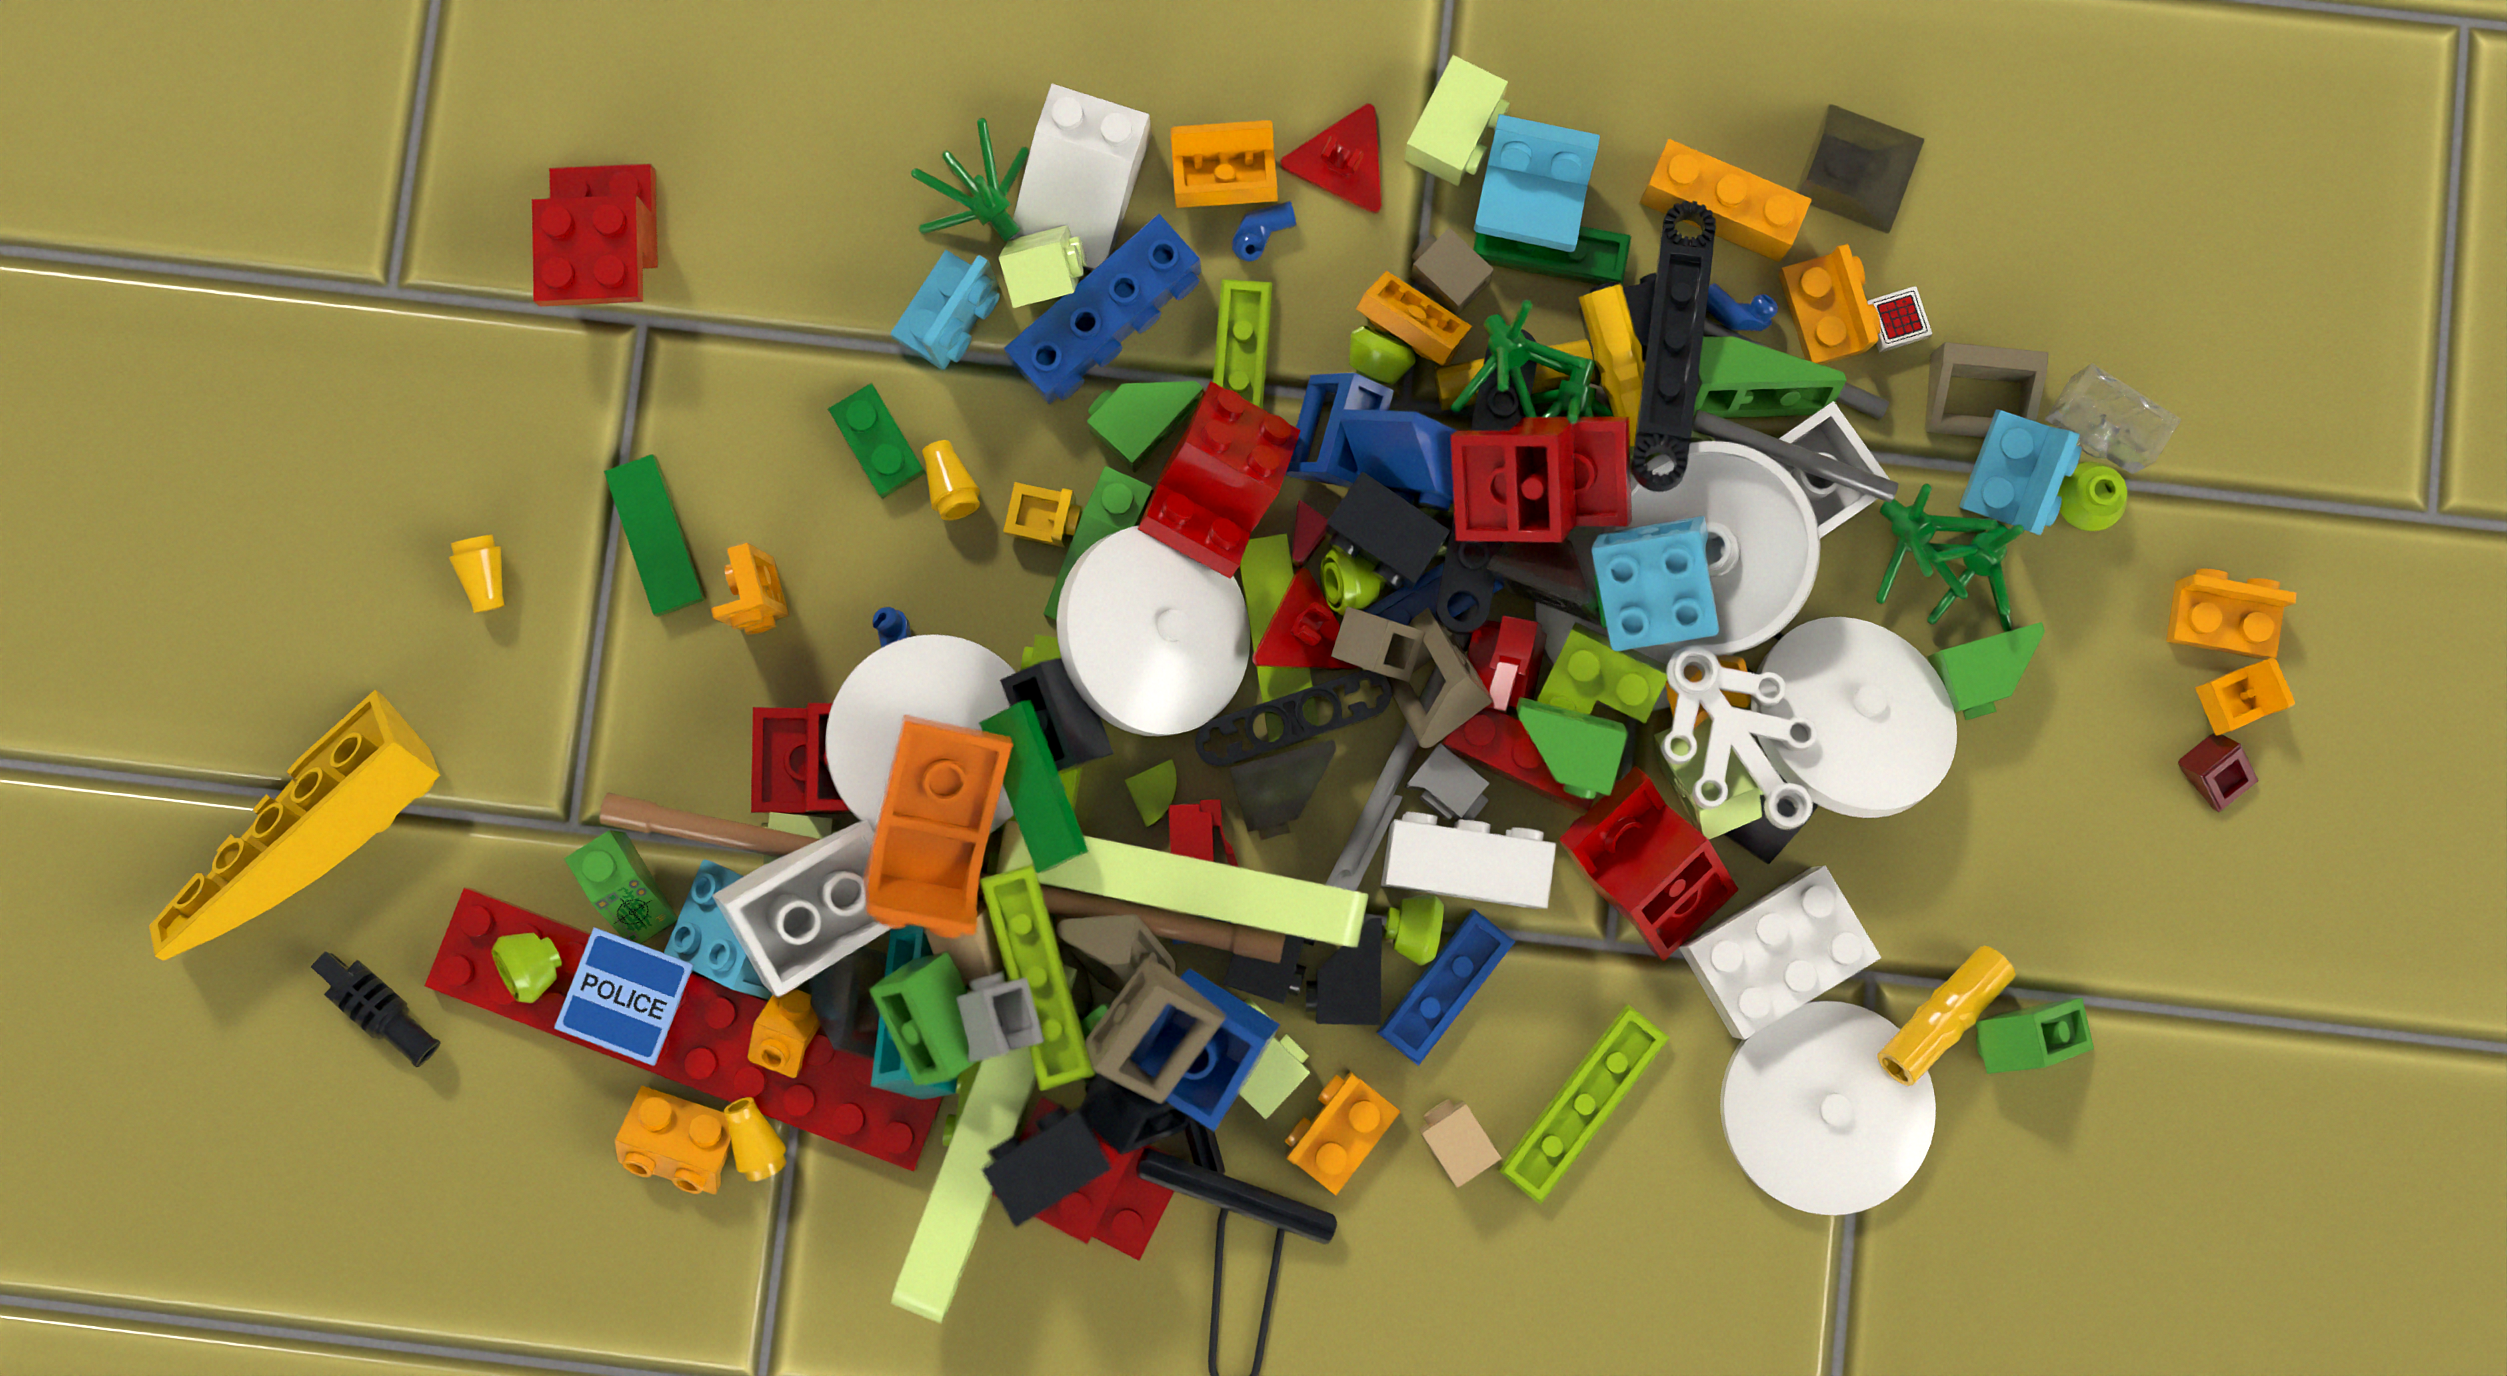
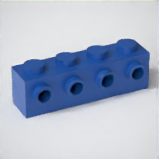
[1004,214,1201,405]

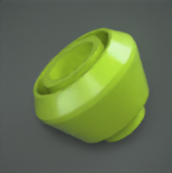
[1349,325,1416,385]
[2057,461,2128,531]
[1320,548,1385,616]
[1384,894,1444,965]
[492,933,562,1003]

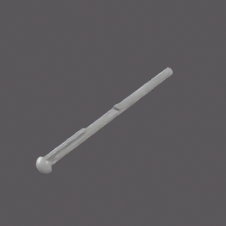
[1325,542,1516,892]

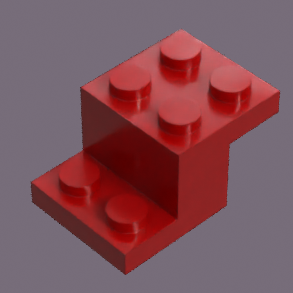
[532,163,658,307]
[1138,381,1301,579]
[1451,417,1632,542]
[751,703,853,814]
[1559,766,1739,961]
[991,1095,1177,1261]

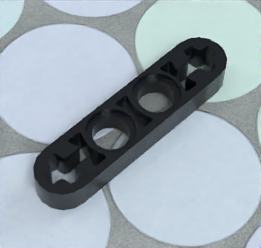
[1195,670,1392,768]

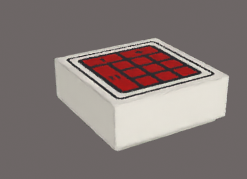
[1867,286,1932,353]

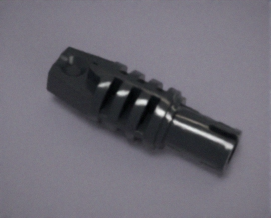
[311,951,441,1067]

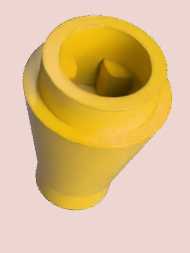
[922,440,981,521]
[448,535,505,613]
[723,1097,787,1181]

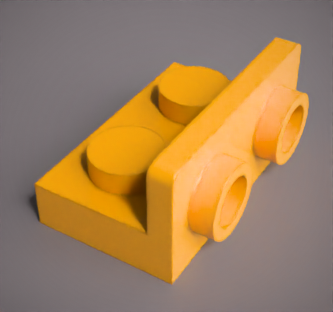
[1778,244,1881,365]
[1356,270,1472,366]
[711,543,789,635]
[2166,568,2297,660]
[1284,1071,1401,1196]

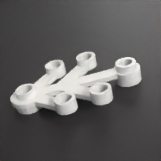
[1661,646,1817,829]

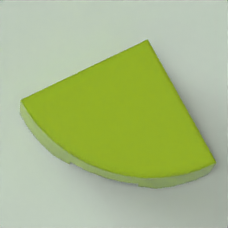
[1125,759,1177,828]

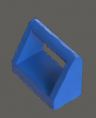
[1285,372,1394,488]

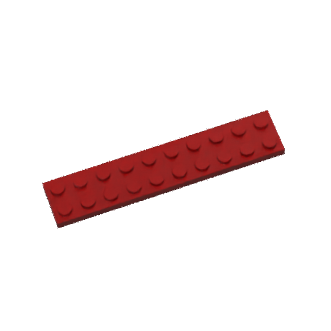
[424,887,945,1172]

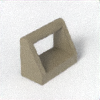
[1925,342,2048,438]
[1382,608,1493,748]
[1056,914,1176,994]
[1085,957,1226,1103]

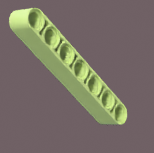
[996,820,1368,948]
[890,964,1077,1324]

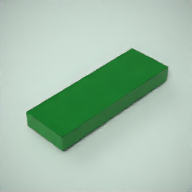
[1473,226,1632,285]
[604,454,706,617]
[979,701,1089,873]

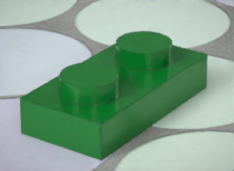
[828,383,926,499]

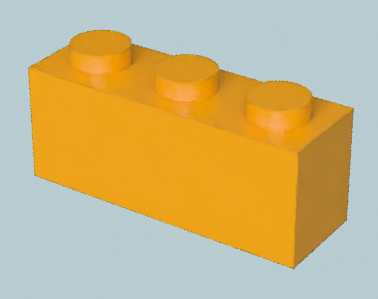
[1639,139,1812,262]

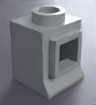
[1404,743,1489,821]
[956,973,1044,1062]

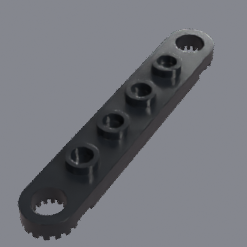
[1631,201,1716,492]
[1436,329,1537,635]

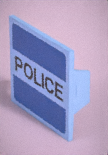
[554,927,694,1066]

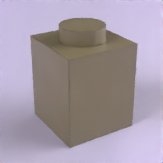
[1410,228,1494,316]
[1331,606,1425,682]

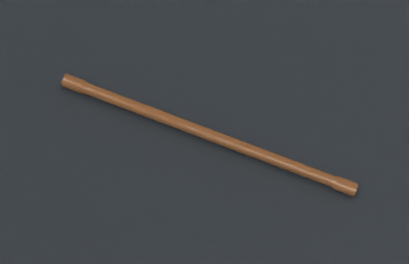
[600,793,1286,964]

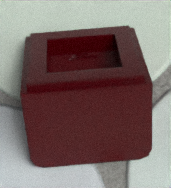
[1292,500,1328,570]
[2178,733,2259,812]

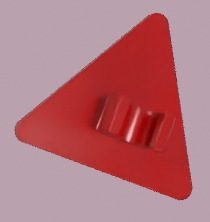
[1280,103,1382,214]
[1252,568,1358,670]

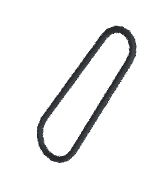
[1208,1208,1285,1376]

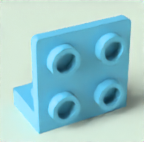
[1474,114,1600,252]
[890,250,1000,370]
[1959,409,2081,535]
[1591,516,1719,651]
[664,859,773,1000]

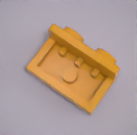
[1170,120,1278,208]
[615,1085,732,1194]

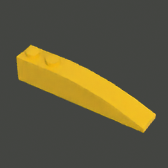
[149,689,440,961]

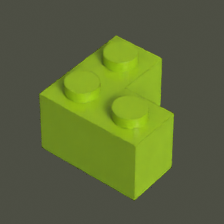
[1537,621,1667,723]

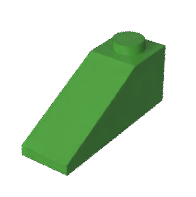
[1693,336,1847,419]
[1043,466,1153,621]

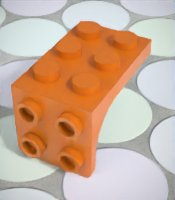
[863,714,1013,938]

